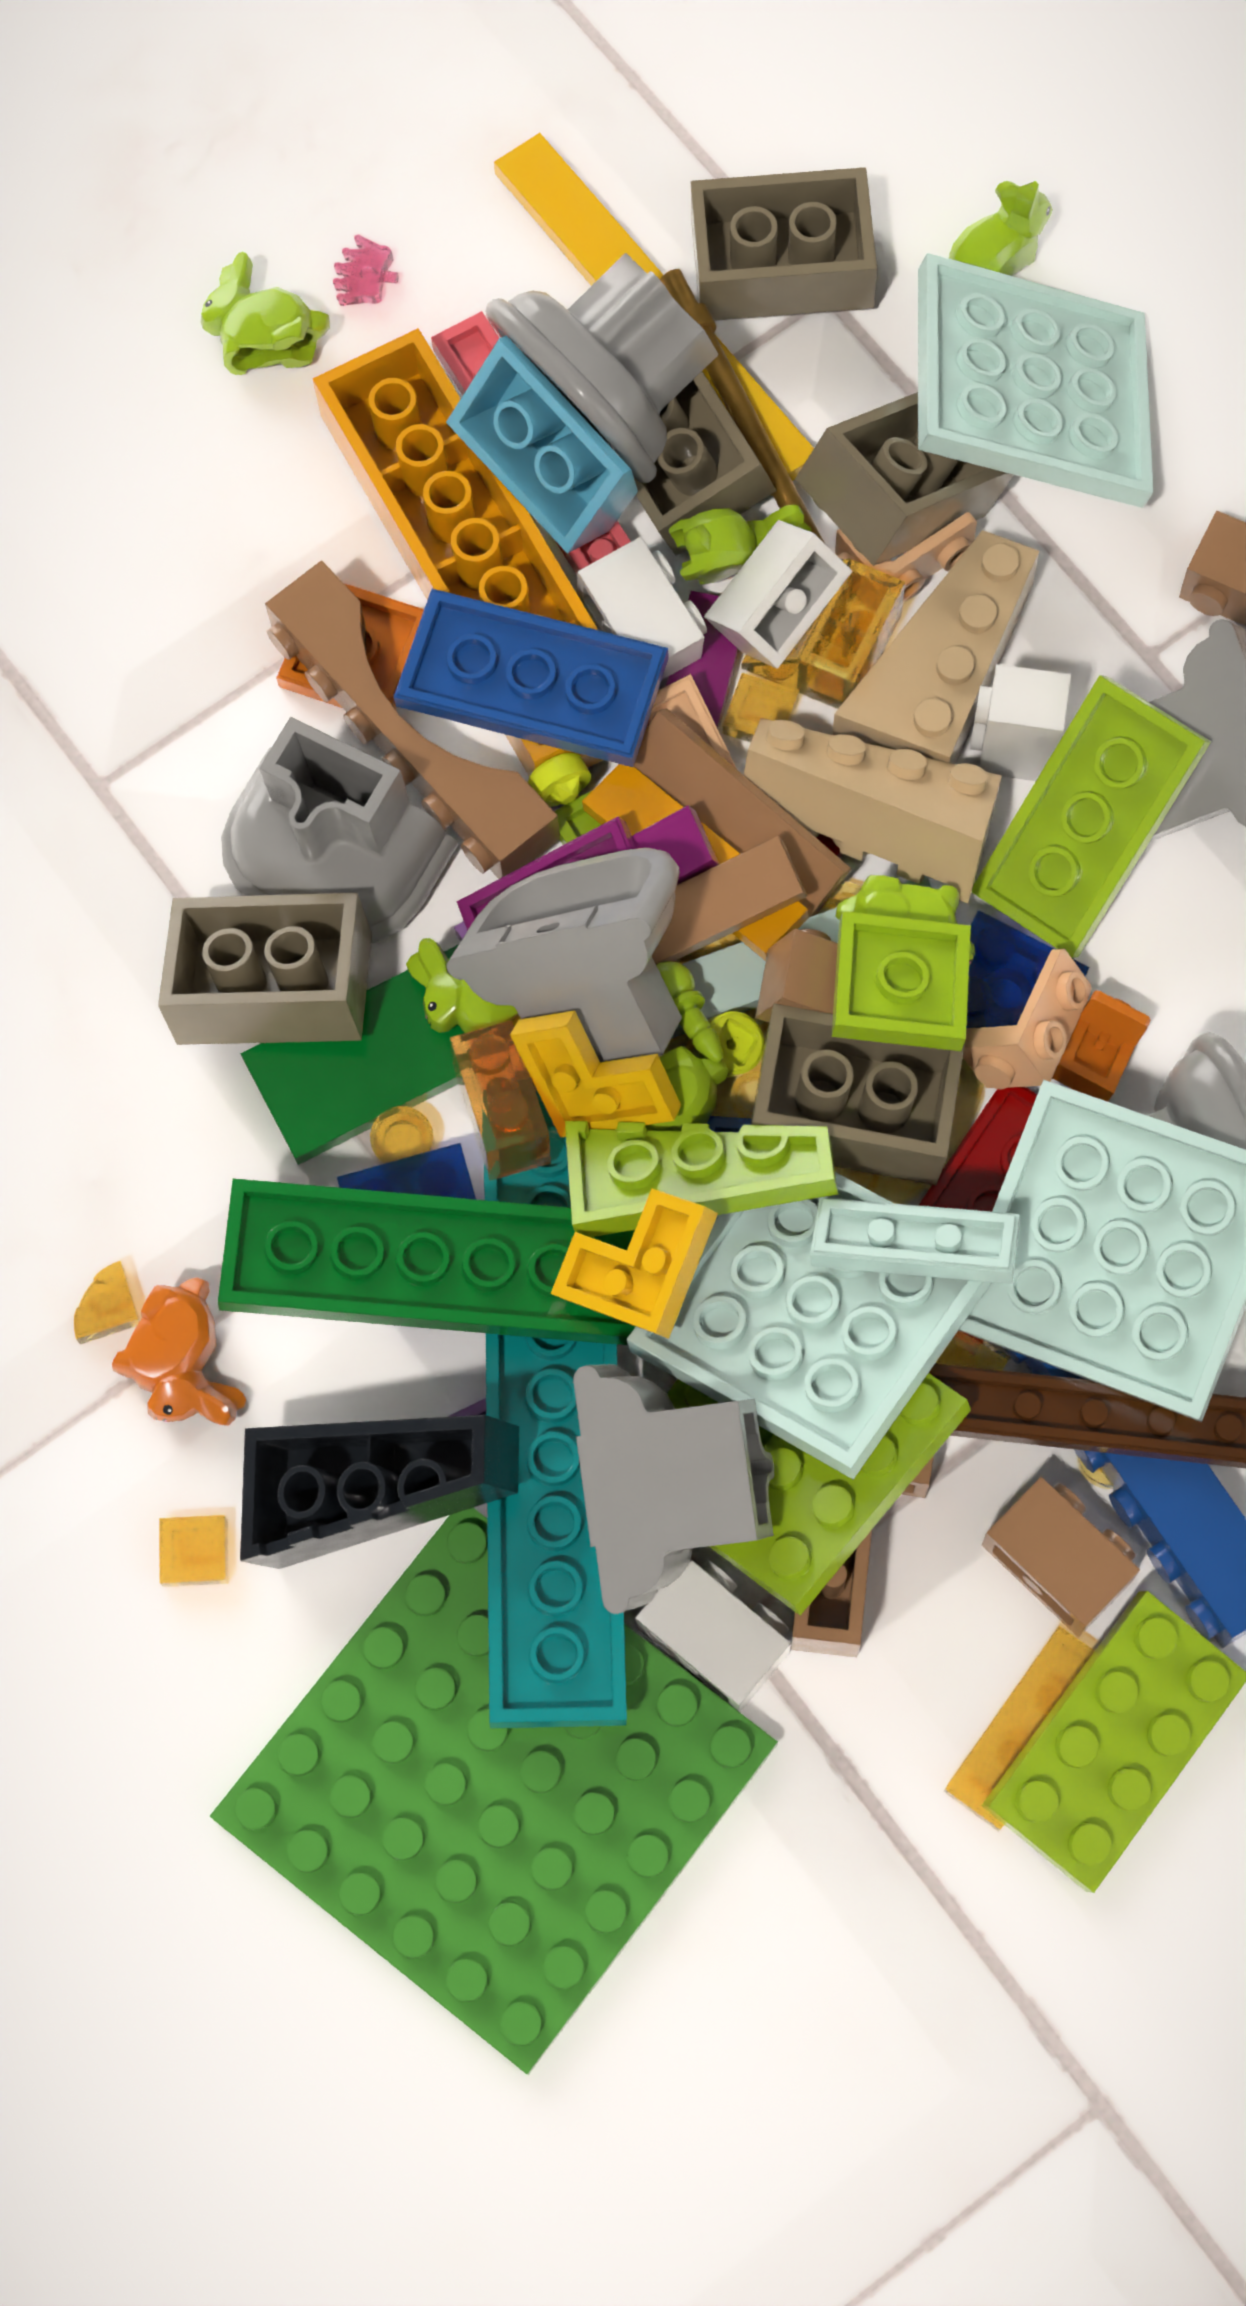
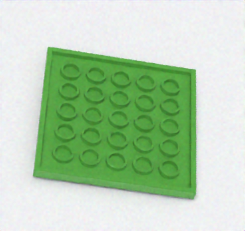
[209,1507,778,2076]

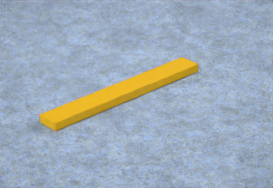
[494,132,814,496]

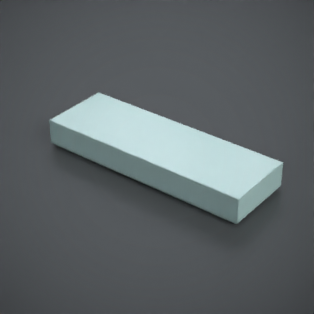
[810,1197,1020,1284]

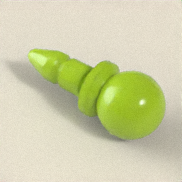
[656,961,723,1063]

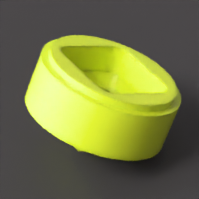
[527,753,591,807]
[698,1011,764,1077]

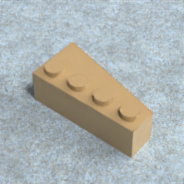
[832,530,1039,764]
[744,718,1002,904]

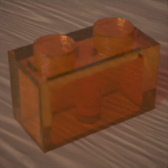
[450,1020,551,1181]

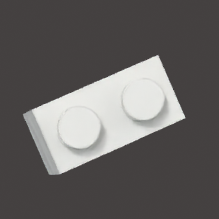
[704,520,853,669]
[576,536,707,680]
[970,664,1071,781]
[635,1559,791,1713]

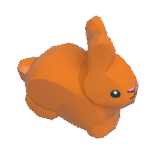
[112,1277,247,1426]

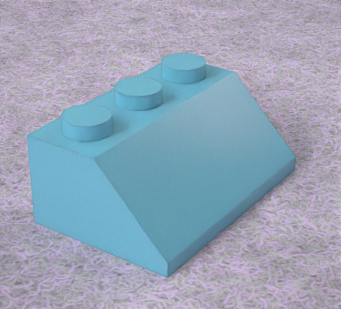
[446,335,638,554]

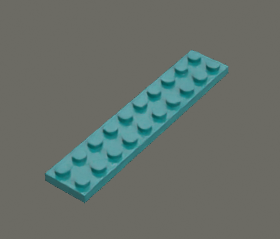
[483,1091,627,1728]

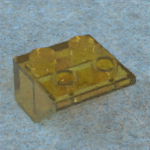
[741,558,905,709]

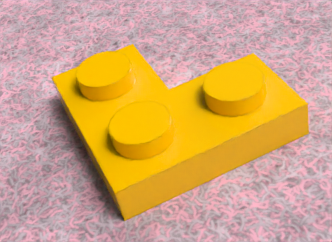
[510,1010,681,1137]
[551,1188,718,1339]

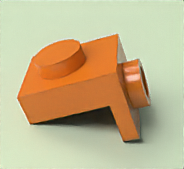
[1052,990,1151,1102]

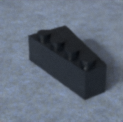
[240,1415,519,1569]

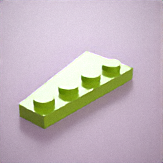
[565,1121,838,1237]

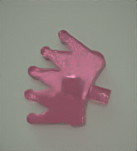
[333,234,399,306]

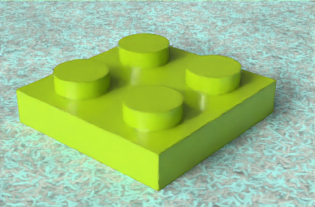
[832,911,971,1051]

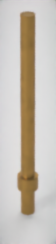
[660,269,825,543]

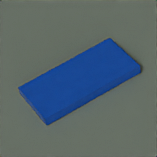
[394,588,669,767]

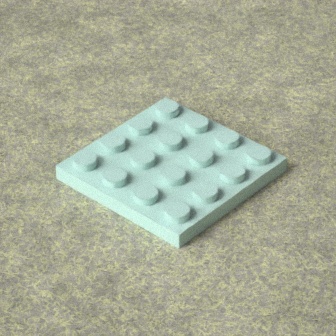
[918,253,1153,508]
[958,1080,1246,1422]
[626,1172,992,1479]

